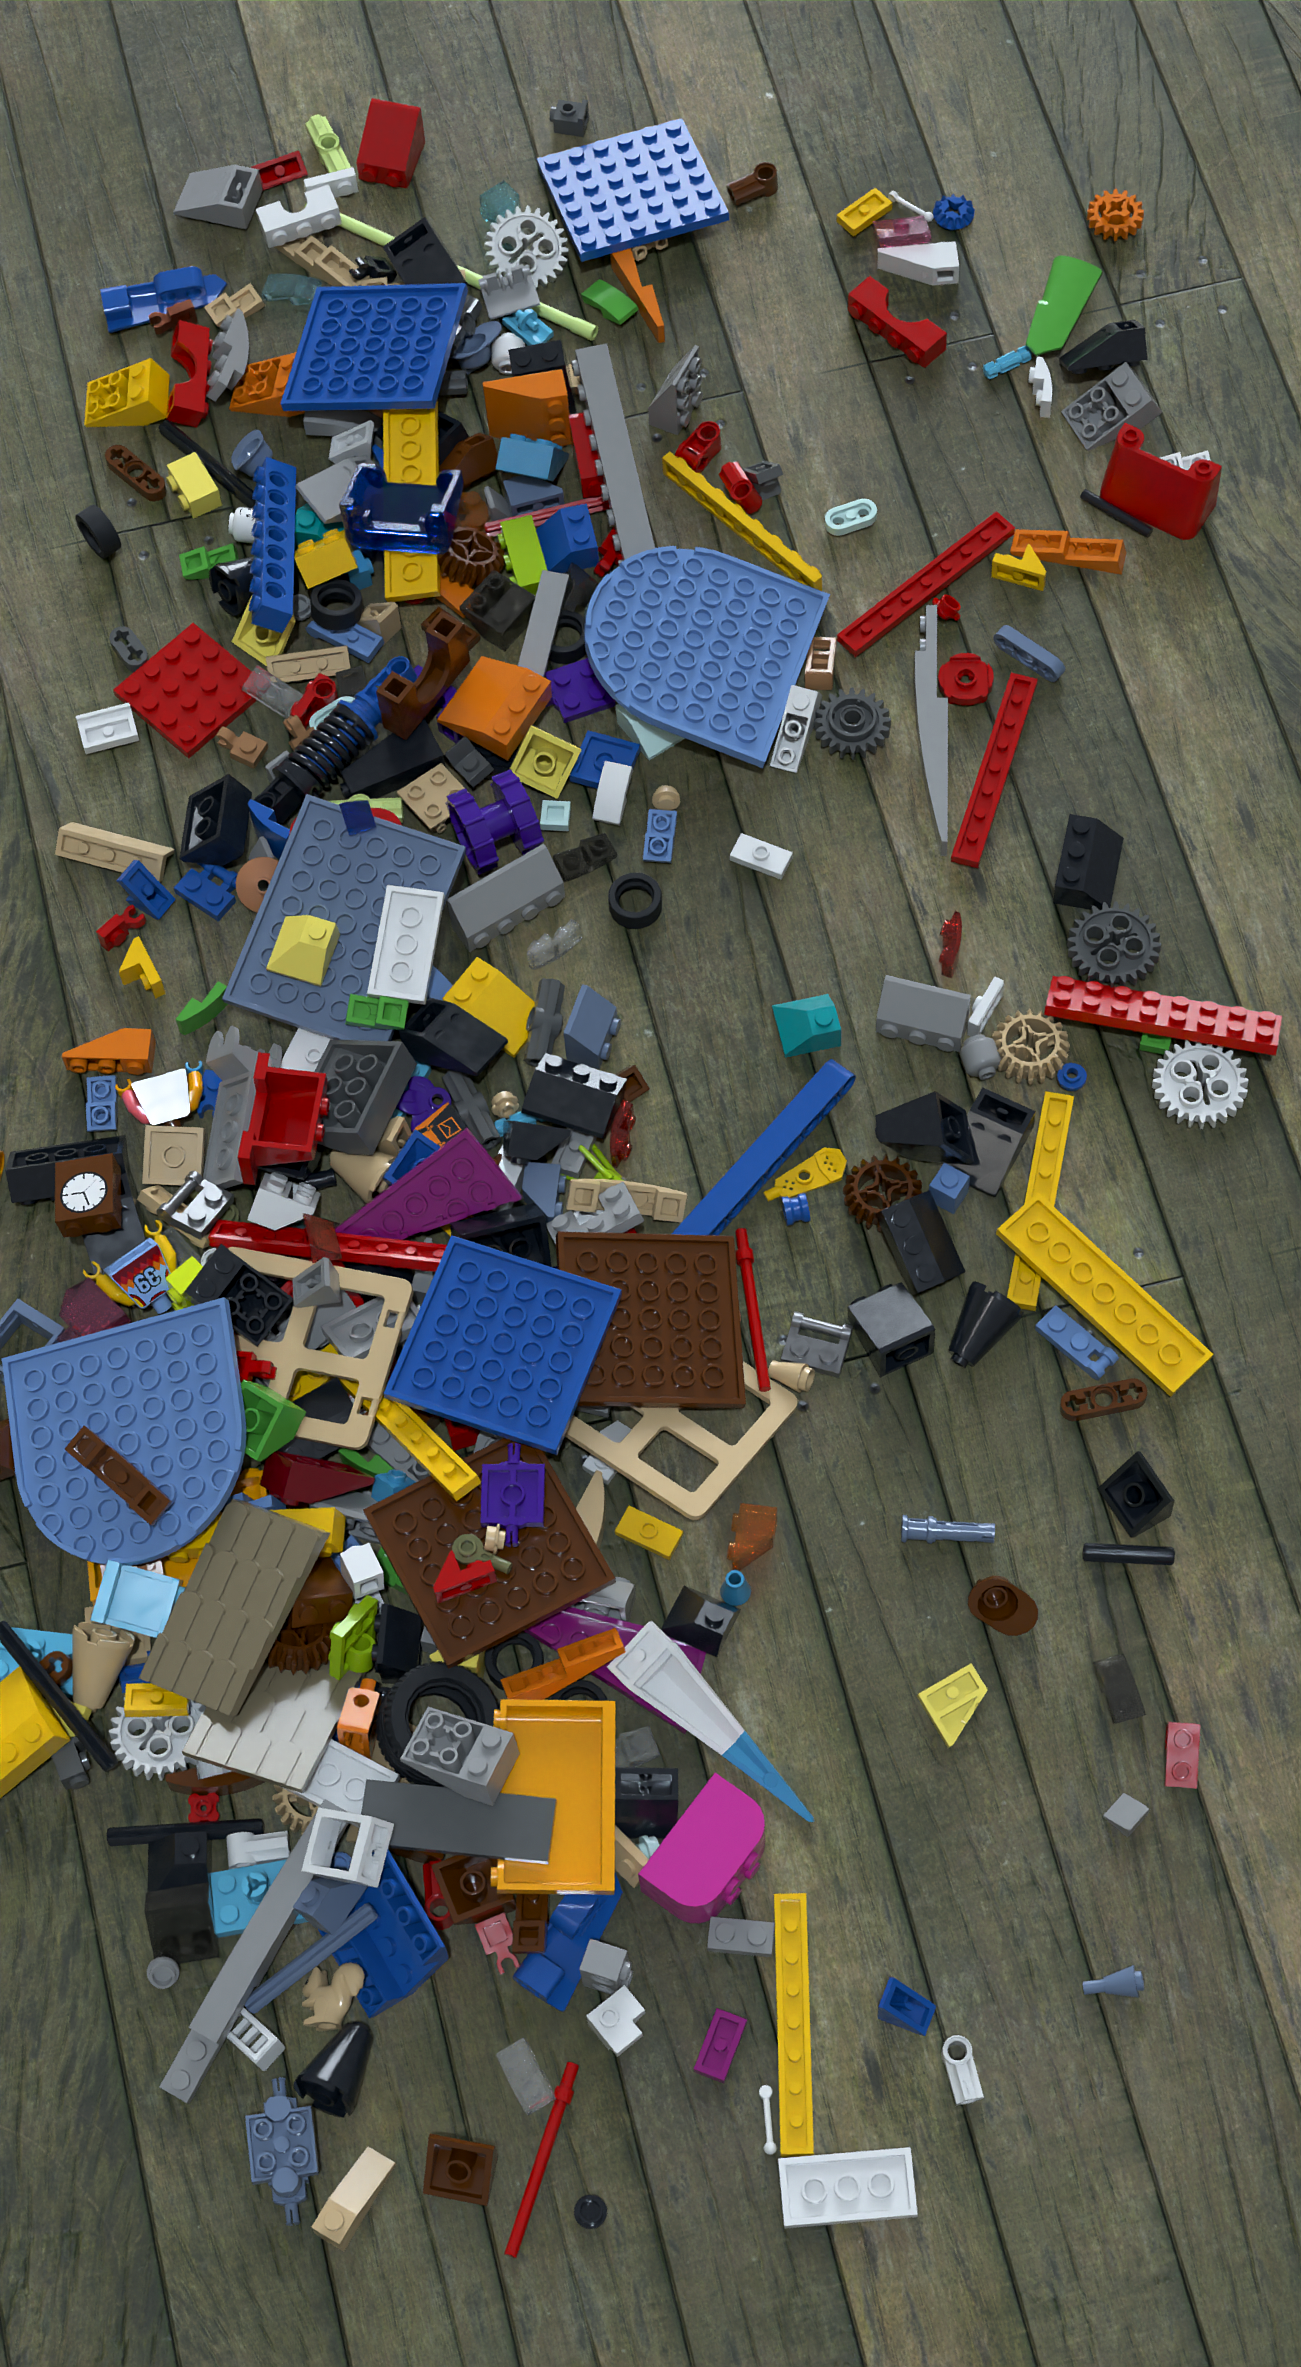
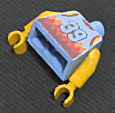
[83,1220,177,1314]

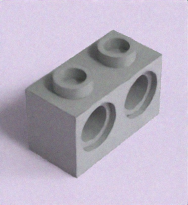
[579,1939,633,1995]

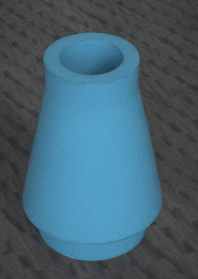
[720,1570,751,1606]

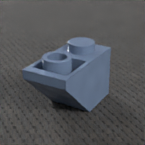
[522,1162,567,1223]

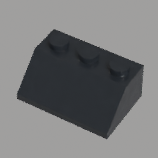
[179,774,252,866]
[1053,814,1124,910]
[521,1053,627,1139]
[876,1190,966,1295]
[450,1203,552,1267]
[277,1377,353,1459]

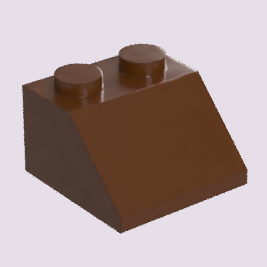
[431,1855,516,1925]

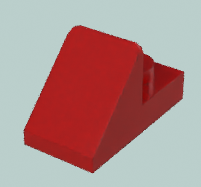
[433,1550,497,1603]

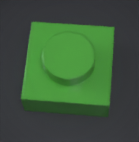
[1139,1032,1172,1055]

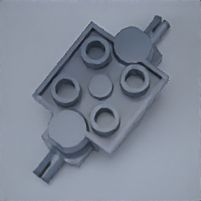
[245,2077,319,2226]

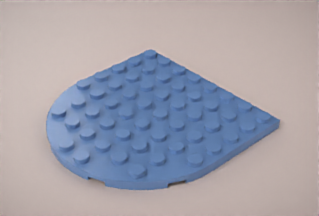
[584,546,830,768]
[2,1297,246,1566]

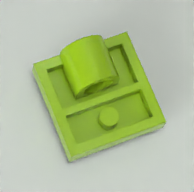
[328,1594,378,1680]

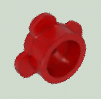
[932,594,961,621]
[188,1793,220,1823]

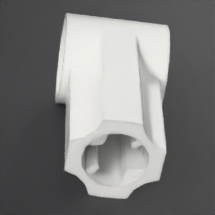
[226,1831,291,1870]
[941,2035,984,2106]

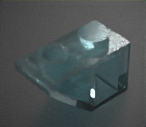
[479,180,521,224]

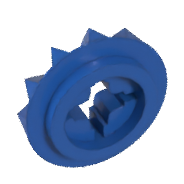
[933,193,975,230]

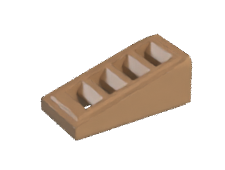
[805,637,837,690]

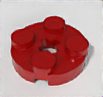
[938,653,994,706]

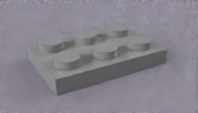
[321,1297,419,1359]

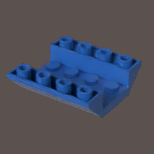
[318,1850,449,2018]

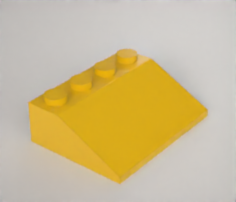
[0,1666,71,1798]

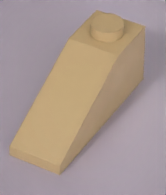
[311,2147,396,2252]

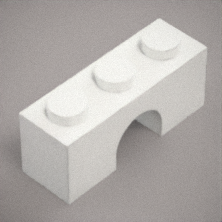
[255,184,342,248]
[340,1543,384,1614]

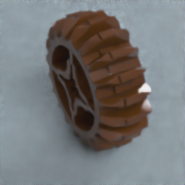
[436,524,504,588]
[843,1154,923,1232]
[264,1620,335,1675]

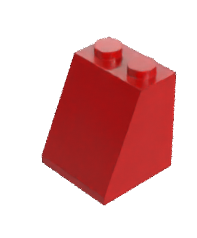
[356,98,425,189]
[568,412,604,498]

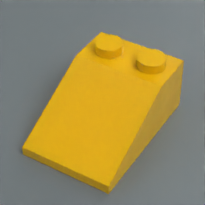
[442,957,535,1058]

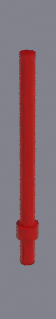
[735,1228,771,1392]
[504,2062,579,2258]

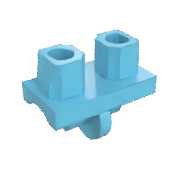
[502,309,554,346]

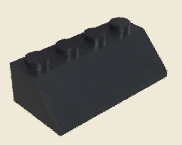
[5,1135,130,1205]

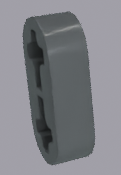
[109,626,149,672]

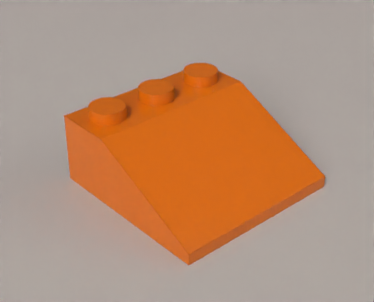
[482,369,572,446]
[437,656,552,761]

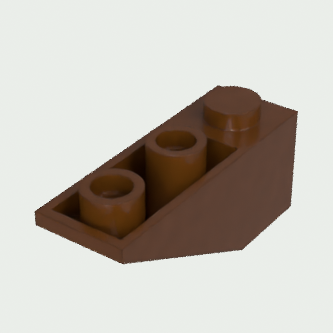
[439,432,498,500]

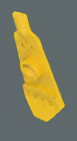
[763,1147,847,1202]

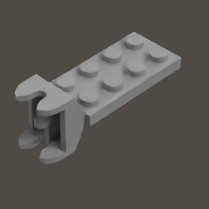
[203,1026,282,1189]

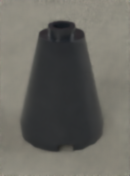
[209,556,254,616]
[948,1281,1024,1368]
[293,2021,373,2118]

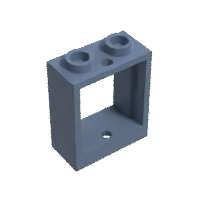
[0,1298,68,1386]

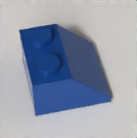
[536,503,599,573]

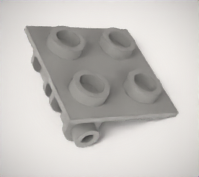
[478,263,541,320]

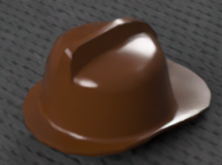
[968,1576,1038,1636]

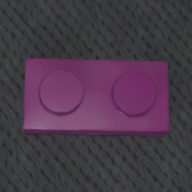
[693,2008,747,2083]

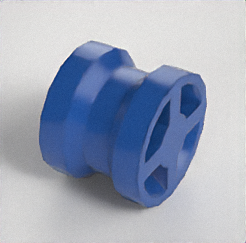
[781,1193,810,1226]

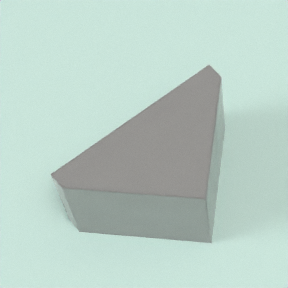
[293,1257,340,1308]

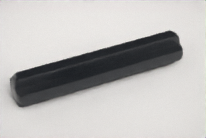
[1083,1543,1175,1565]

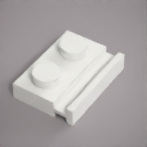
[76,703,139,754]

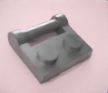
[156,1171,234,1240]
[781,1311,853,1378]

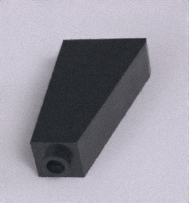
[339,719,446,800]

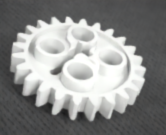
[484,206,569,290]
[1152,1040,1248,1129]
[109,1697,206,1781]

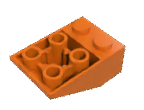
[229,352,305,417]

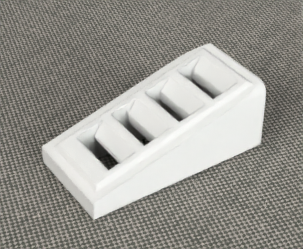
[227,2007,285,2071]

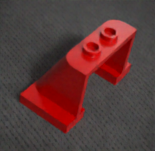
[238,1052,330,1185]

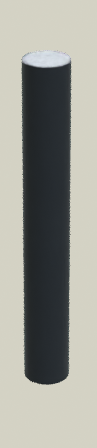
[1080,489,1153,538]

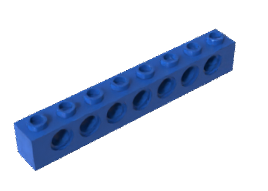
[249,457,296,633]

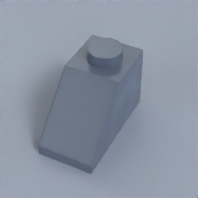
[503,476,564,517]
[293,1877,368,1936]

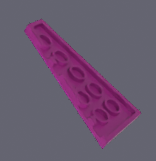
[330,1128,522,1240]
[524,1607,706,1734]

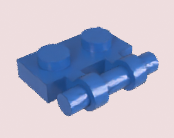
[174,863,238,922]

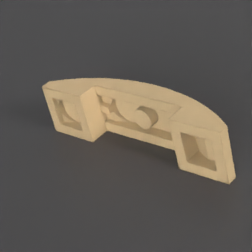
[566,1179,687,1223]

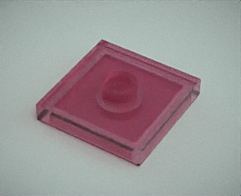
[872,215,931,248]

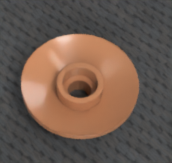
[236,857,279,913]

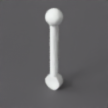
[888,191,934,222]
[759,2085,777,2155]

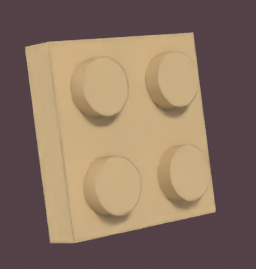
[142,1125,205,1186]

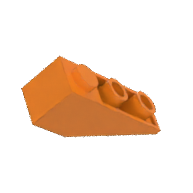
[62,1028,156,1075]

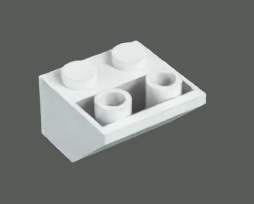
[247,1172,321,1230]

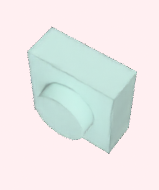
[540,800,571,831]

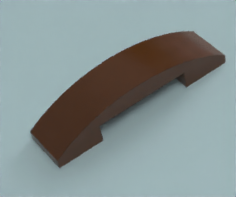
[65,1425,172,1526]
[165,1768,265,1796]
[512,1894,550,1954]

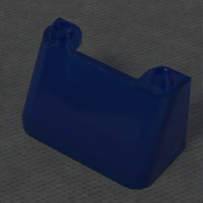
[339,463,464,554]

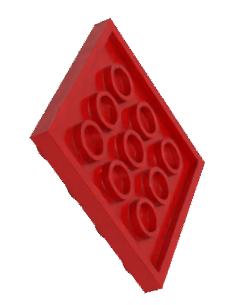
[113,623,269,759]

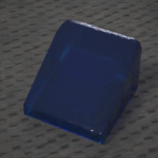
[339,800,376,836]

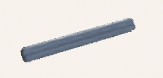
[245,1903,378,2014]

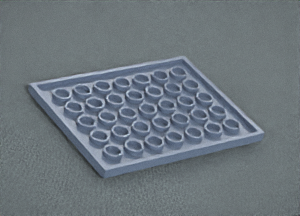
[222,794,467,1041]

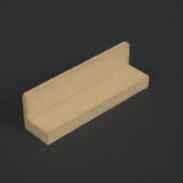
[55,822,174,882]

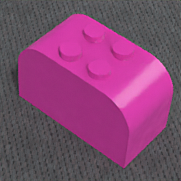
[638,1773,765,1923]

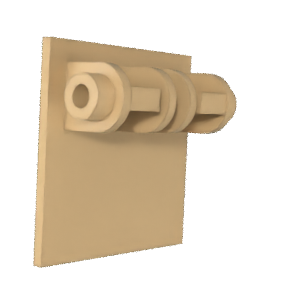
[397,763,472,833]

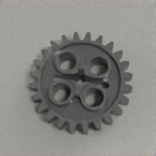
[1067,902,1161,987]

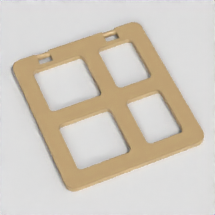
[228,1247,414,1450]
[565,1361,797,1520]

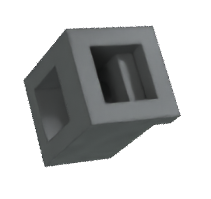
[550,100,589,137]
[52,1736,91,1790]

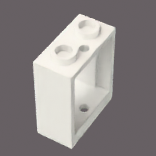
[301,1807,394,1888]

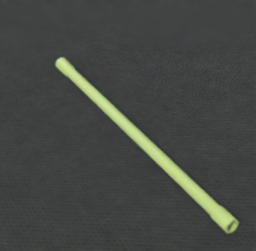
[305,203,598,341]

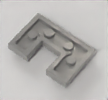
[546,1181,644,1245]

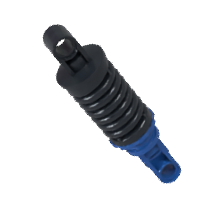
[254,656,418,825]

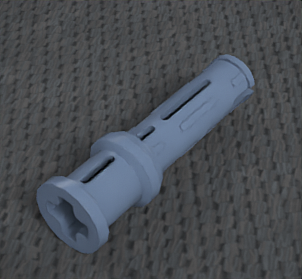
[901,1515,995,1544]

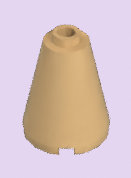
[330,1149,396,1204]
[72,1622,135,1713]

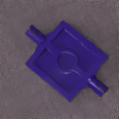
[545,658,616,723]
[480,1443,545,1547]

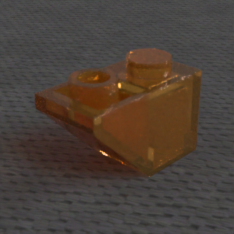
[727,1503,778,1571]

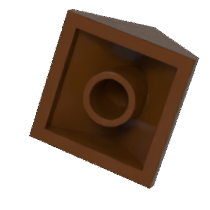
[423,2134,498,2206]

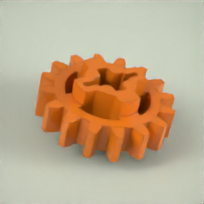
[1087,189,1144,241]

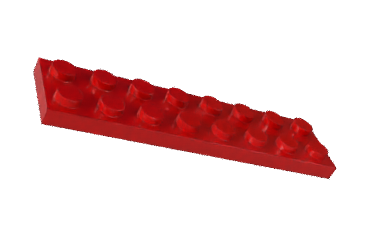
[1044,976,1282,1056]

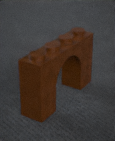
[376,611,470,740]

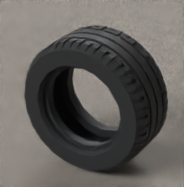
[376,1661,499,1787]

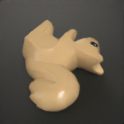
[302,1962,365,2032]

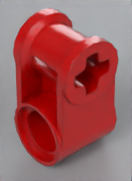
[675,421,721,473]

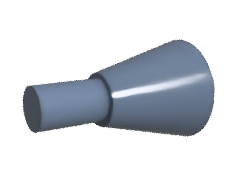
[1083,1965,1144,1998]

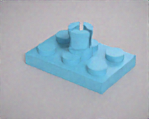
[0,1627,73,1698]
[210,1860,308,1938]

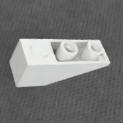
[877,241,959,286]
[770,685,823,773]

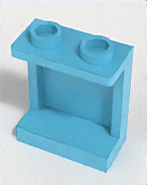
[91,1560,186,1638]

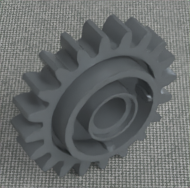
[814,688,891,760]

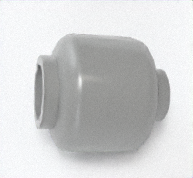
[960,1034,1002,1080]

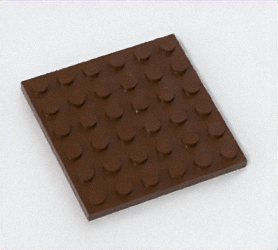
[555,1231,746,1408]
[363,1438,616,1669]

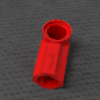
[718,462,762,514]
[423,1860,453,1930]

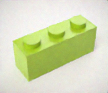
[497,515,548,603]

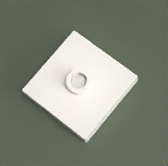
[280,1028,333,1072]

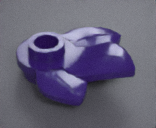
[396,1076,452,1132]

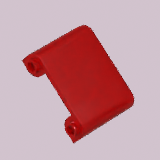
[1100,423,1222,540]

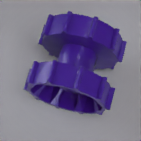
[446,769,544,875]

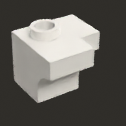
[586,1985,645,2057]

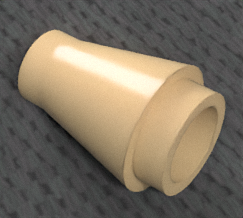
[768,1360,815,1393]

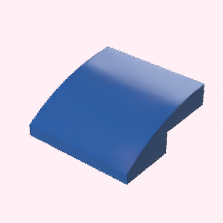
[247,799,290,859]

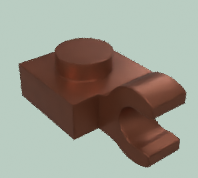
[148,299,198,334]

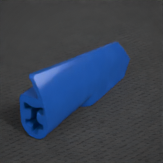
[100,266,227,333]
[512,1872,623,2012]

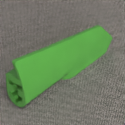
[1026,255,1102,356]

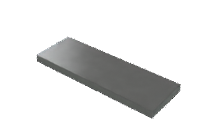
[357,1779,557,1865]

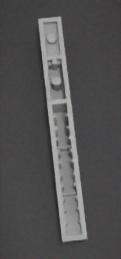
[914,605,948,856]
[160,1799,349,2104]

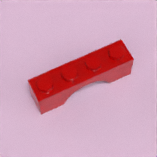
[848,276,947,368]
[166,320,213,428]

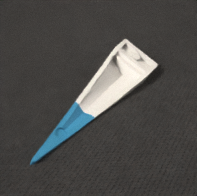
[607,1621,814,1822]

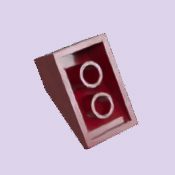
[260,1451,375,1506]

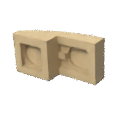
[204,283,266,327]

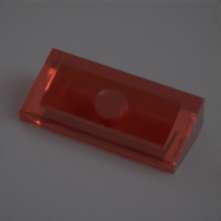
[302,1213,342,1263]

